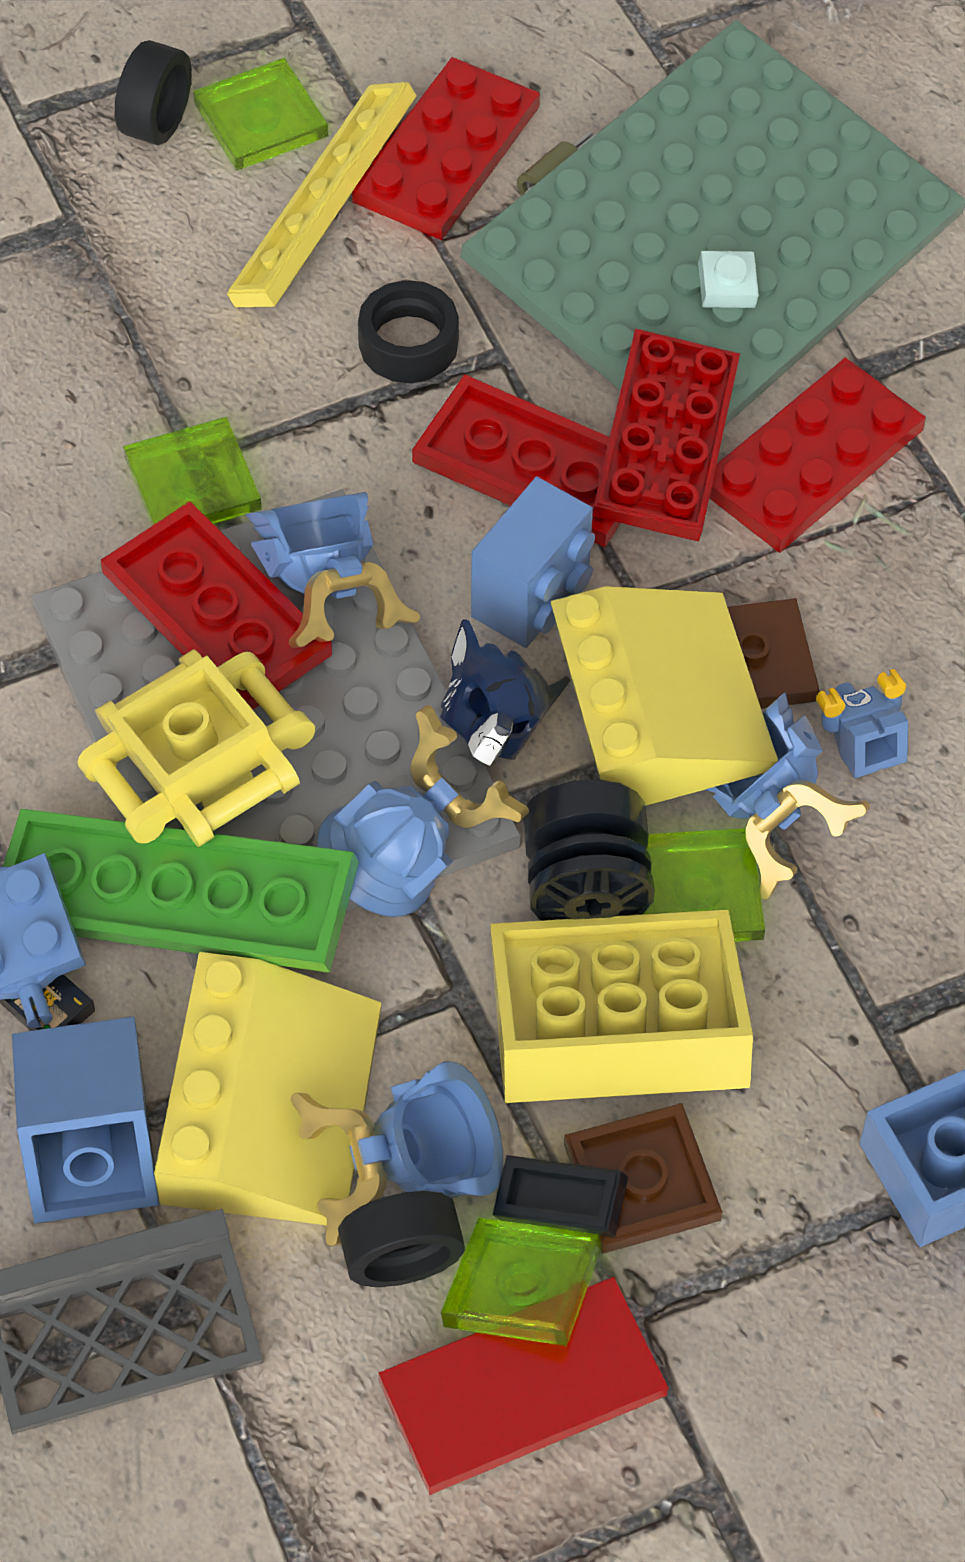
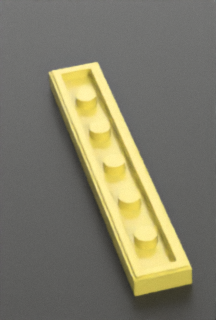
[227,82,416,307]

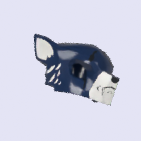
[440,619,571,766]

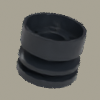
[523,779,655,921]

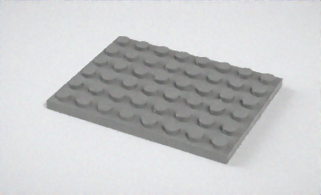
[31,489,521,969]

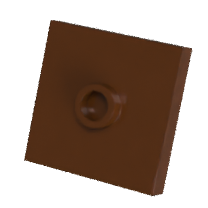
[727,598,820,709]
[564,1103,722,1254]

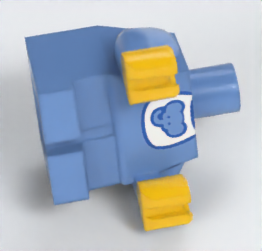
[816,669,908,778]

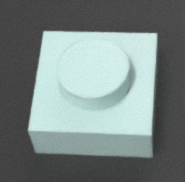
[698,251,759,308]

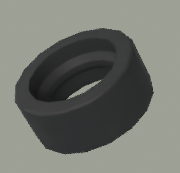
[114,40,192,145]
[358,280,459,383]
[338,1191,465,1288]

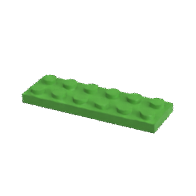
[3,809,359,973]

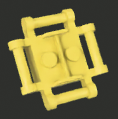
[77,649,315,847]

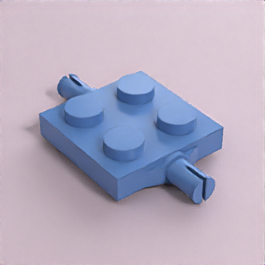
[0,853,86,1028]

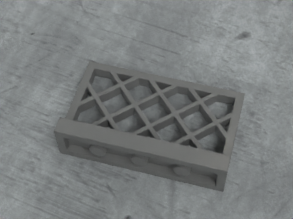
[0,1209,263,1434]

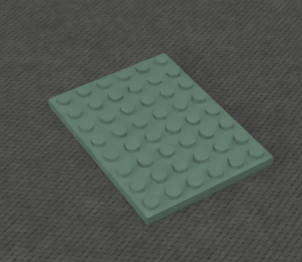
[460,20,965,426]

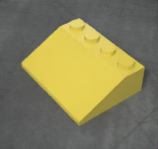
[550,586,778,806]
[490,910,753,1103]
[154,952,382,1225]

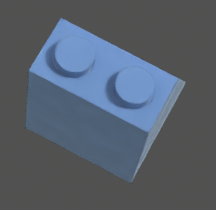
[12,1016,159,1224]

